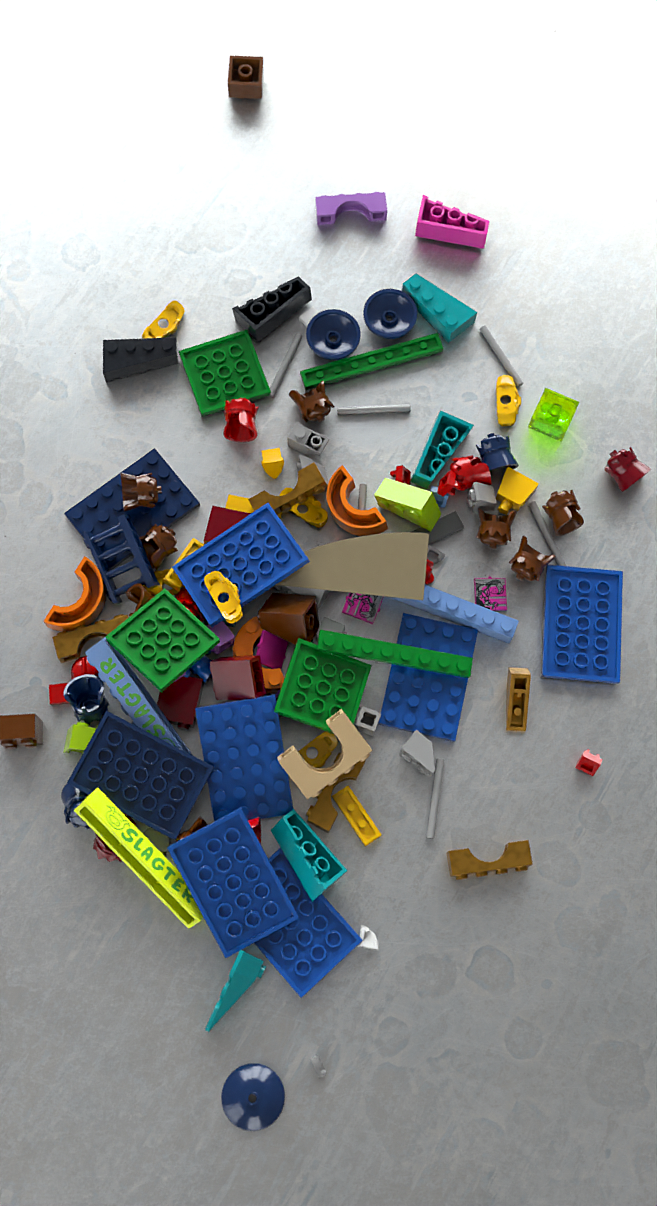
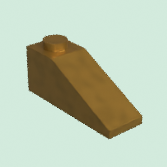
[506,667,531,731]

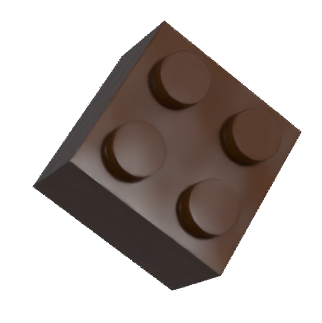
[227,55,264,99]
[0,714,43,749]

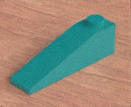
[205,950,266,1032]

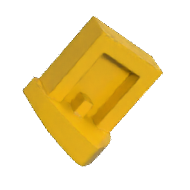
[261,448,284,479]

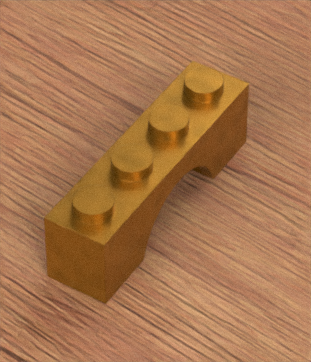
[248,462,328,514]
[52,614,129,663]
[306,752,366,833]
[447,840,533,880]

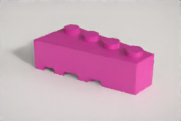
[415,195,490,249]

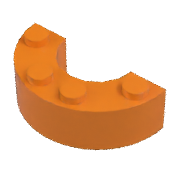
[327,465,388,536]
[43,556,106,632]
[233,616,284,694]

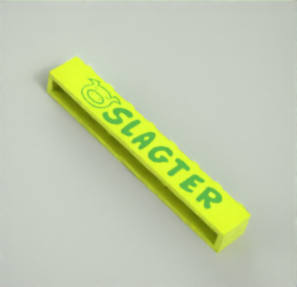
[74,788,203,929]

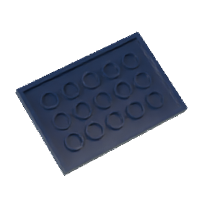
[64,448,200,571]
[67,710,214,840]

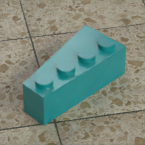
[402,273,477,343]
[410,410,474,489]
[271,809,347,902]

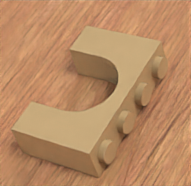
[277,709,373,800]

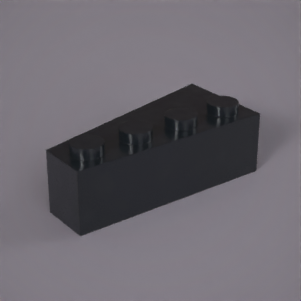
[232,276,312,342]
[103,337,179,383]

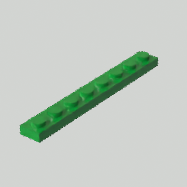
[300,333,443,390]
[316,630,473,678]

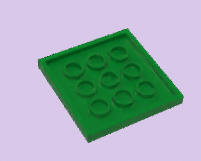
[179,329,271,417]
[106,588,220,692]
[273,638,372,735]

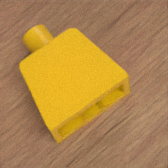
[496,467,539,515]

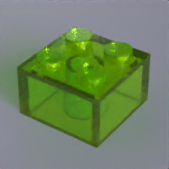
[528,387,579,442]

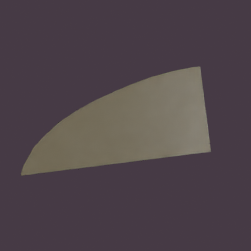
[276,532,429,600]

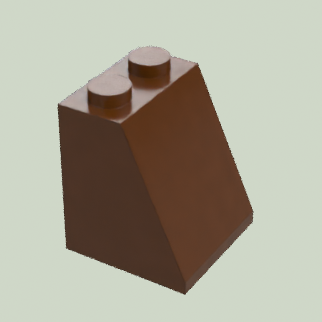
[258,593,320,645]

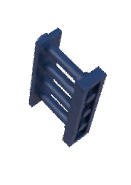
[83,514,160,604]

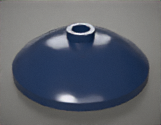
[363,289,417,339]
[306,309,361,360]
[221,1063,285,1131]

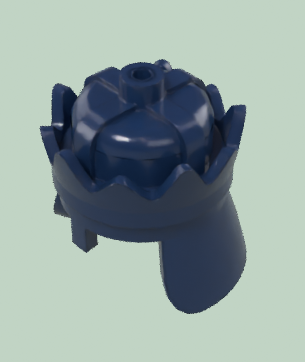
[476,433,519,471]
[63,674,109,725]
[61,783,90,830]

